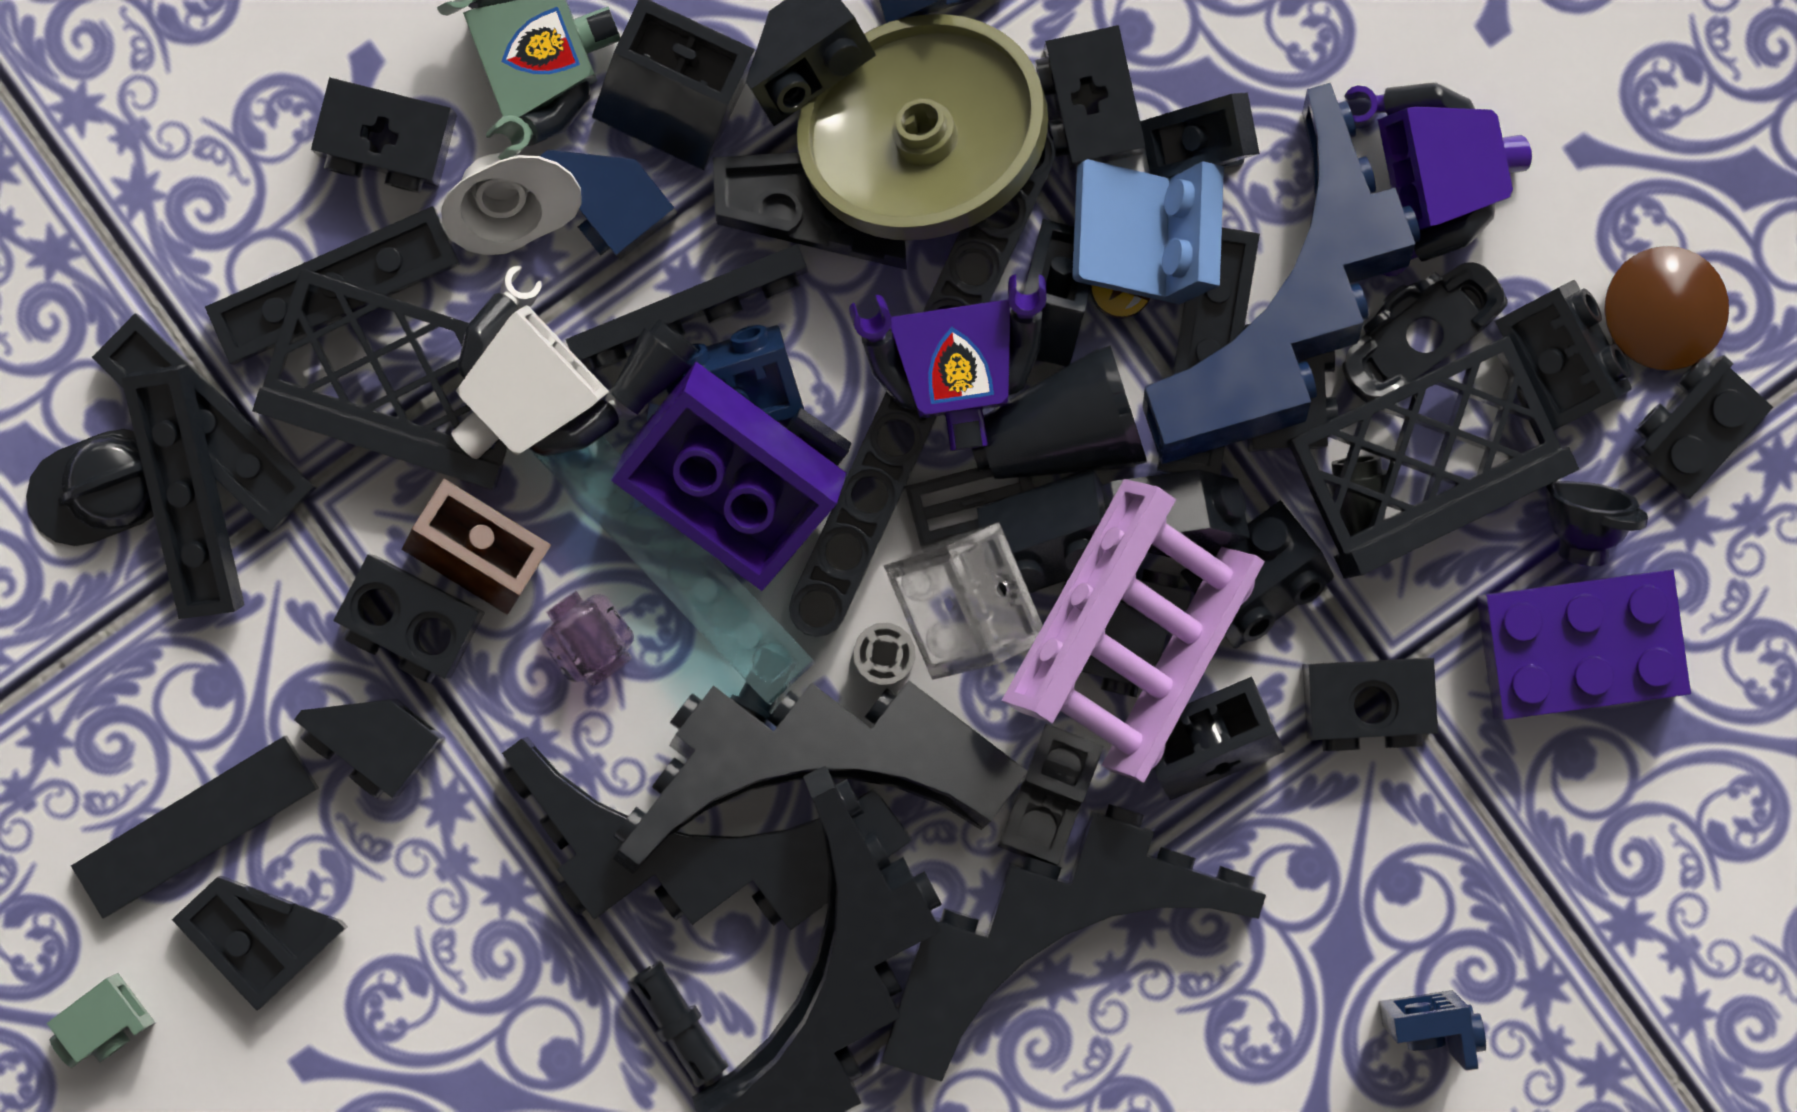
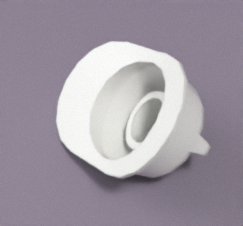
[441,153,582,255]

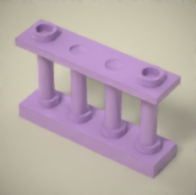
[1001,479,1265,783]

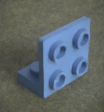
[1073,159,1224,305]

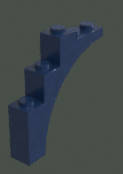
[1142,82,1420,464]

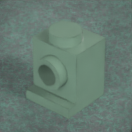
[46,973,155,1068]

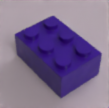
[610,362,846,591]
[1476,569,1691,720]

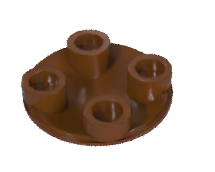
[1604,246,1729,370]

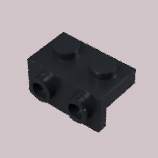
[1180,500,1334,649]

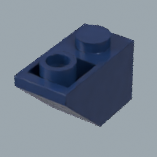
[540,150,678,260]

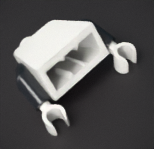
[451,266,648,459]

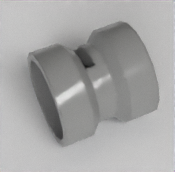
[853,623,916,685]

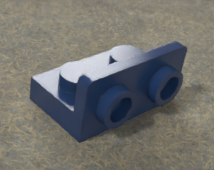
[666,325,805,422]
[1379,990,1486,1071]

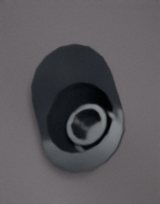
[26,429,154,546]

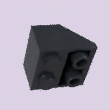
[592,0,755,171]

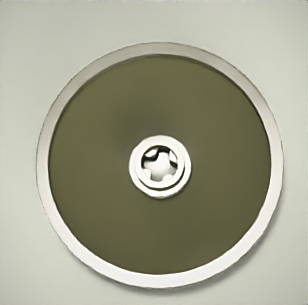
[797,14,1048,241]

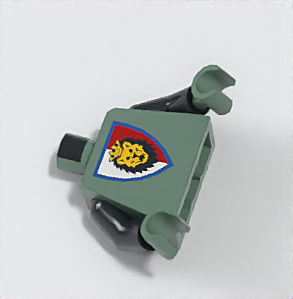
[437,0,621,160]

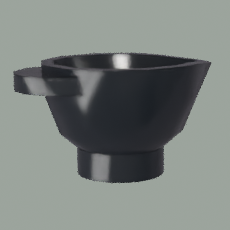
[1546,481,1648,566]

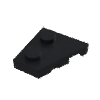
[172,876,348,1011]

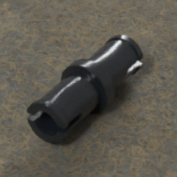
[627,960,729,1087]

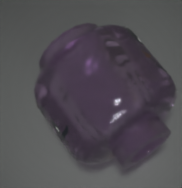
[541,591,634,687]

